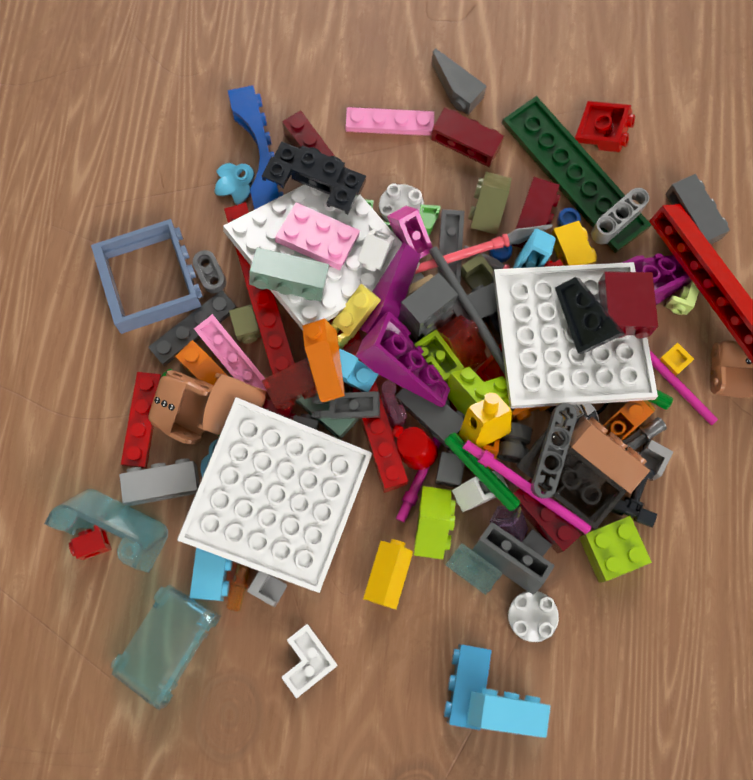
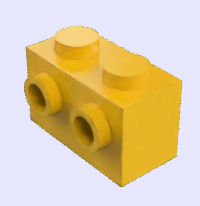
[551,221,597,266]

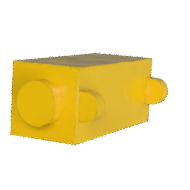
[363,539,413,610]

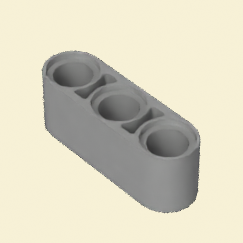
[591,188,649,244]

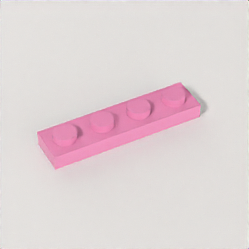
[346,107,434,136]
[194,314,273,393]

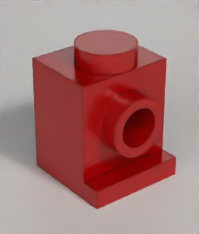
[69,524,112,560]

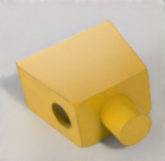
[459,393,512,448]

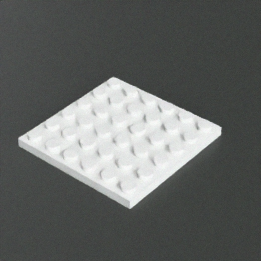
[223,185,420,330]
[493,262,658,409]
[177,397,372,593]

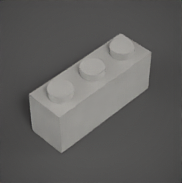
[119,459,200,506]

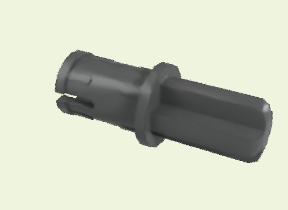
[622,417,667,450]

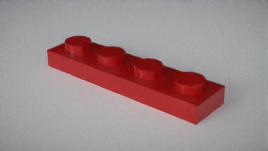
[121,372,162,469]

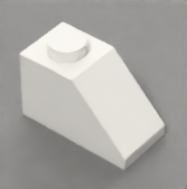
[357,229,396,271]
[452,470,509,512]

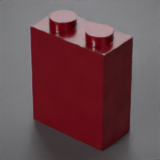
[598,272,658,338]

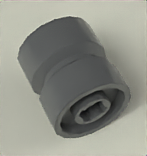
[497,422,533,464]

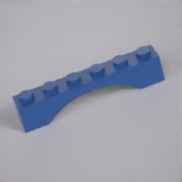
[227,85,284,210]

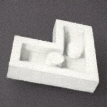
[281,624,338,699]

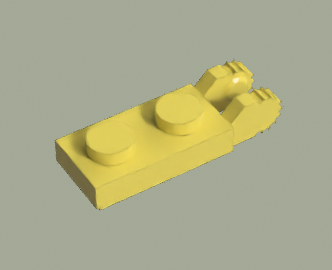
[331,284,381,349]

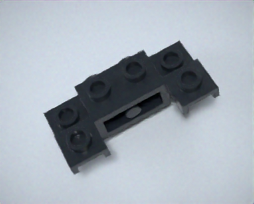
[262,141,366,215]

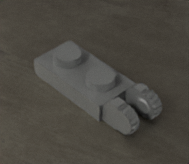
[312,391,380,419]

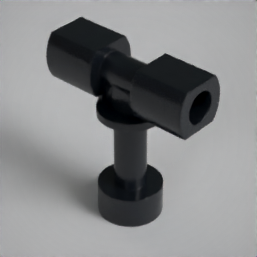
[604,468,657,528]

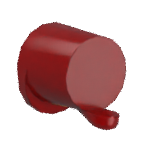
[392,425,438,470]

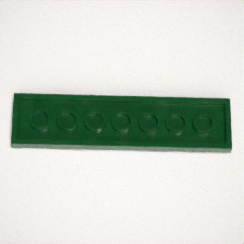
[502,96,651,253]

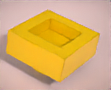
[659,342,694,376]

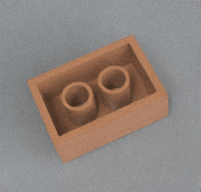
[570,416,650,494]

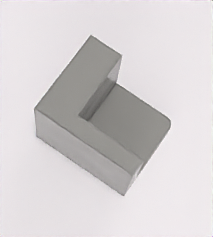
[640,440,673,480]
[247,571,287,607]

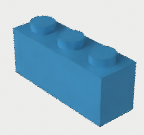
[444,644,492,730]

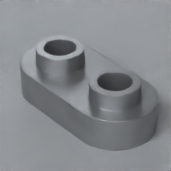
[193,250,226,293]

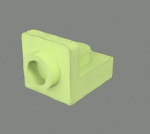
[665,281,699,315]

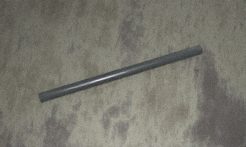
[429,246,506,376]

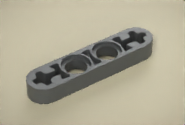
[531,403,577,499]

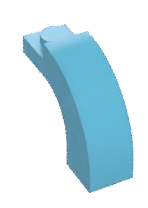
[303,349,379,392]

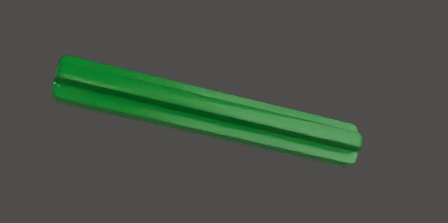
[444,432,520,511]

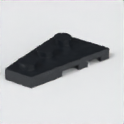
[555,277,625,354]

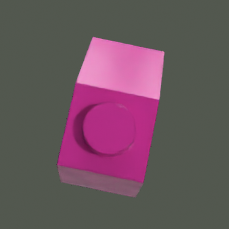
[387,206,433,258]

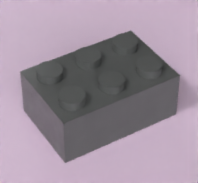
[399,273,458,344]

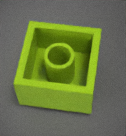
[579,516,652,583]

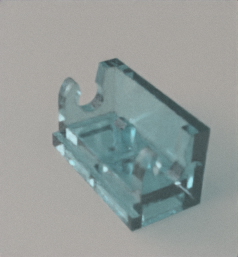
[445,543,503,595]

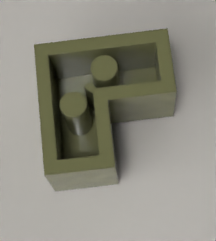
[468,172,512,235]

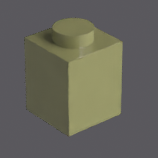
[229,304,261,344]

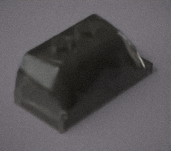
[516,428,627,530]

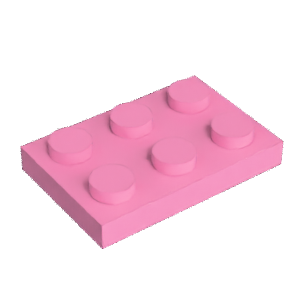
[275,203,360,270]

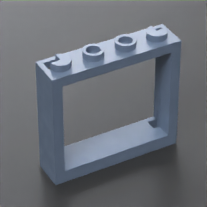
[91,219,203,334]

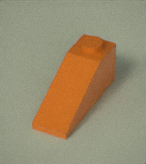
[302,318,345,403]
[175,340,228,386]

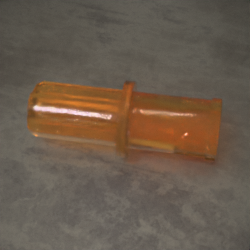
[226,562,251,611]

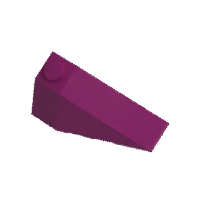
[360,242,421,334]
[622,254,692,305]
[356,311,450,407]

